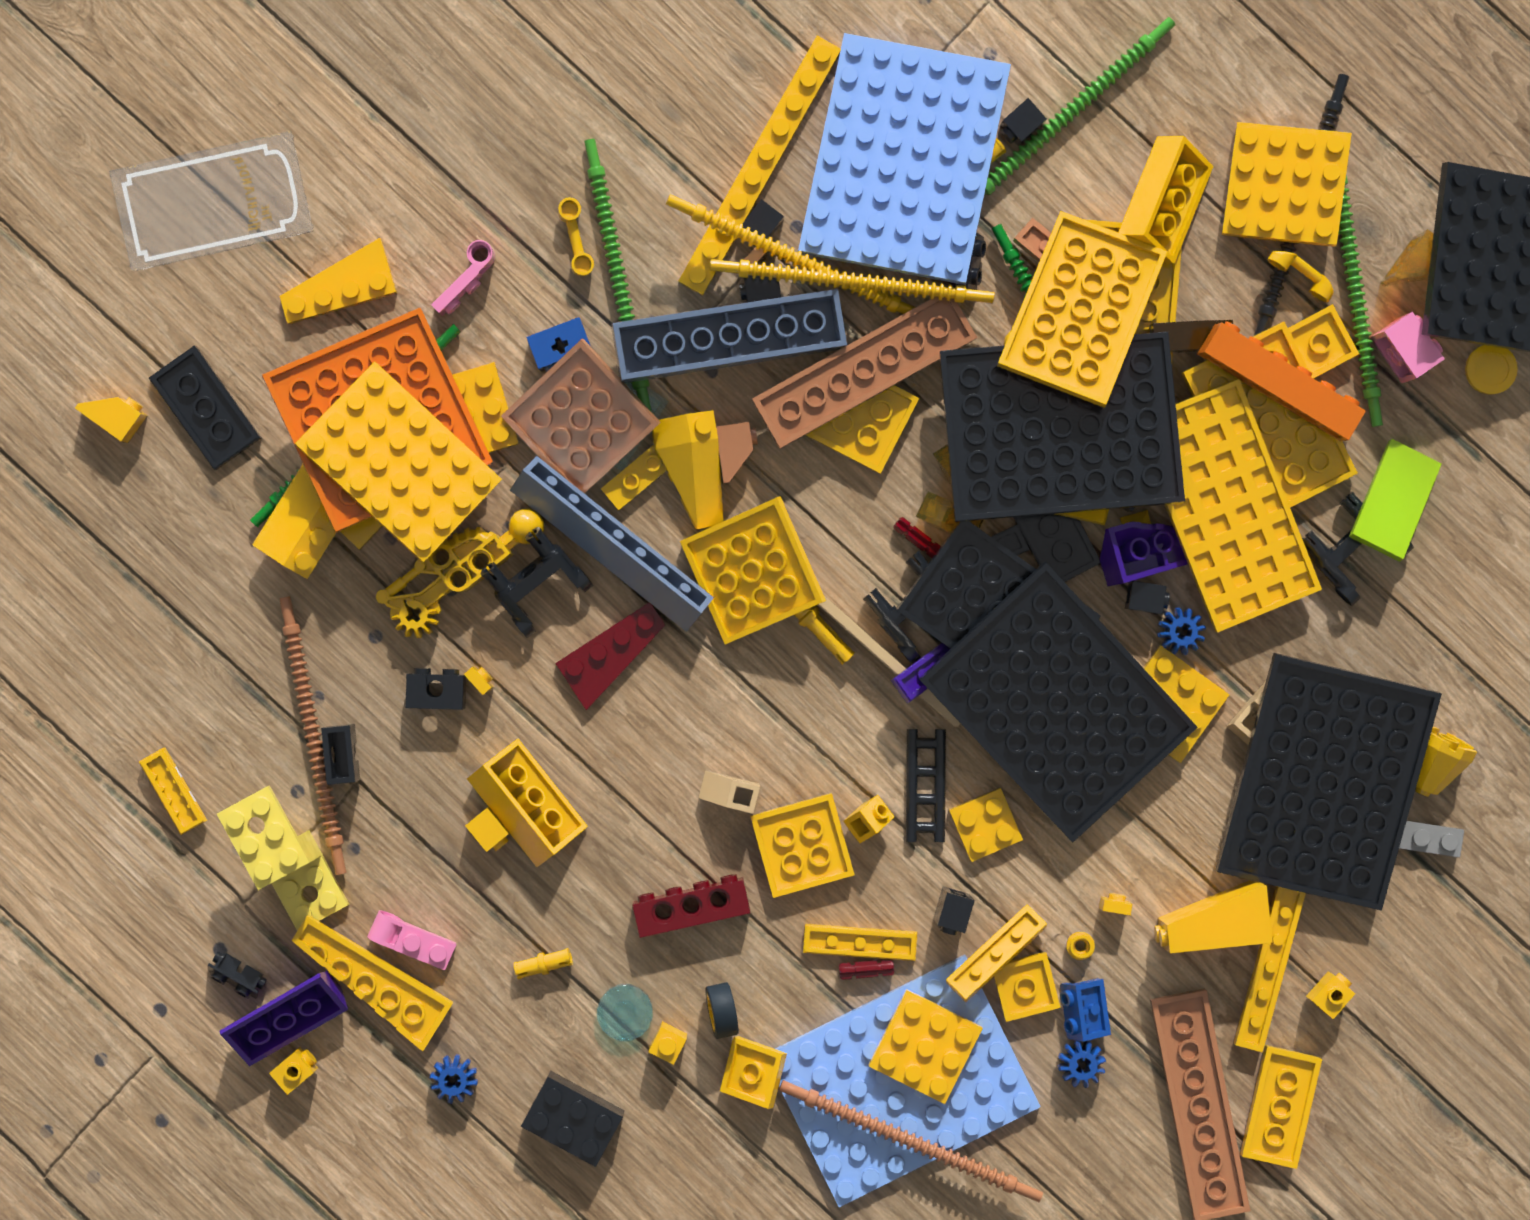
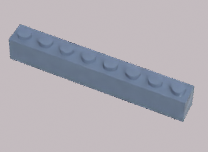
[510,456,714,632]

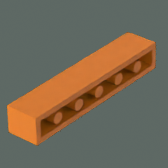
[1198,322,1366,441]

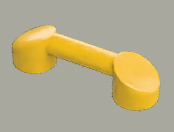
[558,197,594,276]
[1267,251,1334,303]

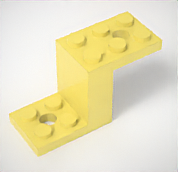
[217,785,349,931]

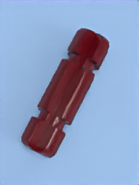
[893,517,941,558]
[839,959,894,980]

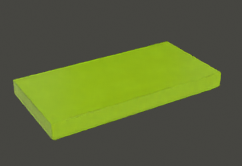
[1349,439,1442,562]

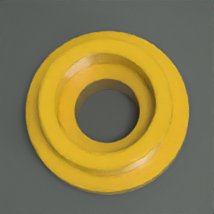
[1066,932,1095,960]

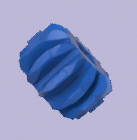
[1157,608,1206,655]
[1057,1040,1106,1088]
[430,1054,478,1104]

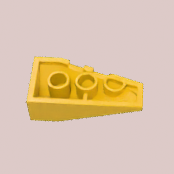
[652,410,724,529]

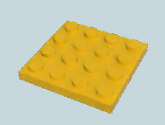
[1222,122,1352,247]
[680,496,826,645]

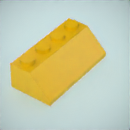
[1118,136,1214,264]
[252,464,336,579]
[467,739,588,867]

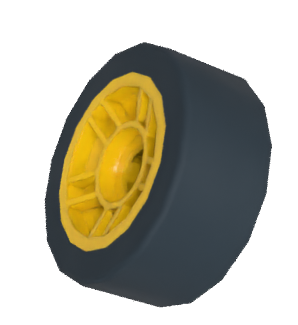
[705,982,739,1039]

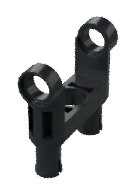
[1302,492,1414,606]
[480,527,594,638]
[863,551,929,664]

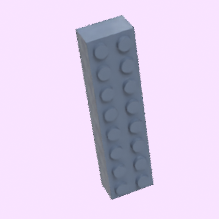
[611,289,847,383]

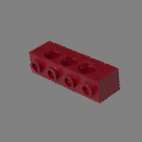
[632,874,751,938]

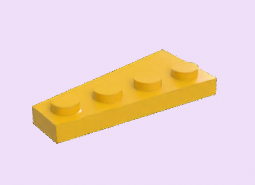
[279,238,397,324]

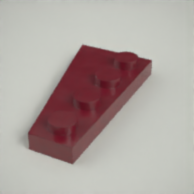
[555,602,665,710]

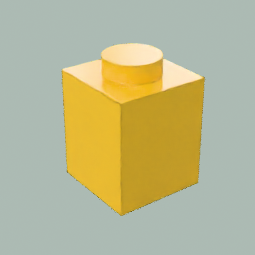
[465,807,509,852]
[648,1021,687,1065]

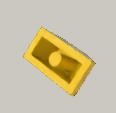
[75,397,147,443]

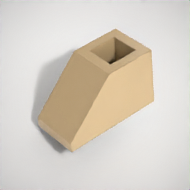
[699,770,760,814]

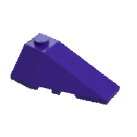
[1100,521,1188,587]

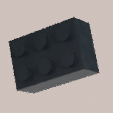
[521,1070,625,1167]

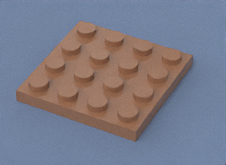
[501,339,661,494]

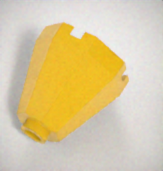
[1415,726,1477,797]

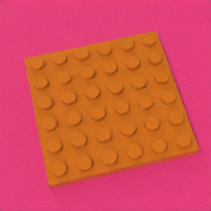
[262,307,493,533]

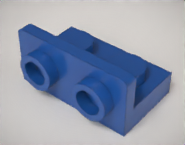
[1060,978,1111,1042]

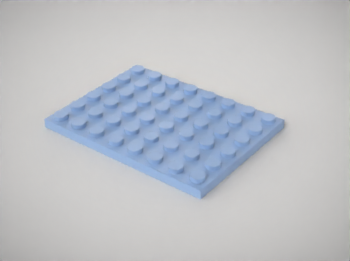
[798,33,1011,285]
[775,954,1041,1207]

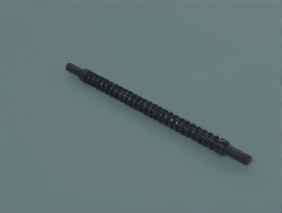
[1254,74,1350,336]

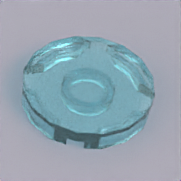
[597,984,653,1041]

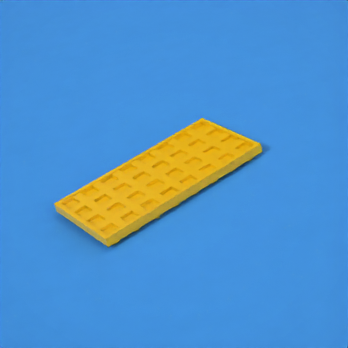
[1165,379,1322,633]

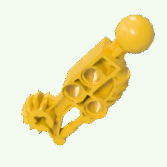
[376,509,544,639]

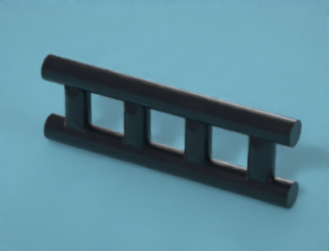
[906,729,946,842]

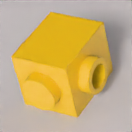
[843,795,894,843]
[1306,971,1355,1019]
[269,1047,318,1095]

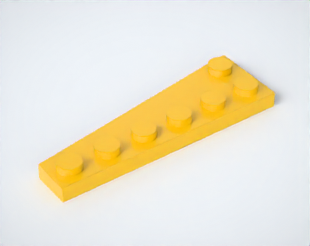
[291,915,453,1051]

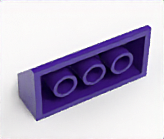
[220,971,348,1067]

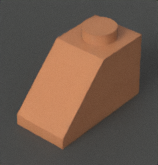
[716,422,758,484]

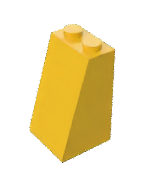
[1154,880,1272,953]

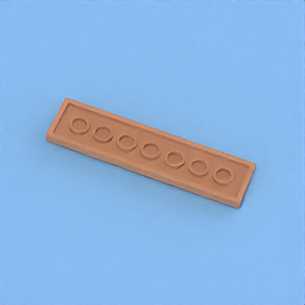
[752,297,977,449]
[1150,988,1251,1220]

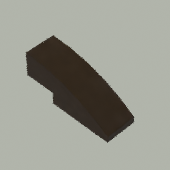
[1149,320,1233,353]

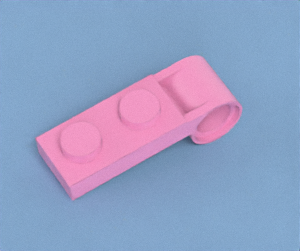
[431,240,495,316]
[367,910,456,970]

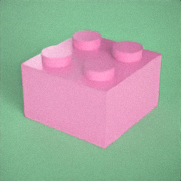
[1370,312,1445,383]

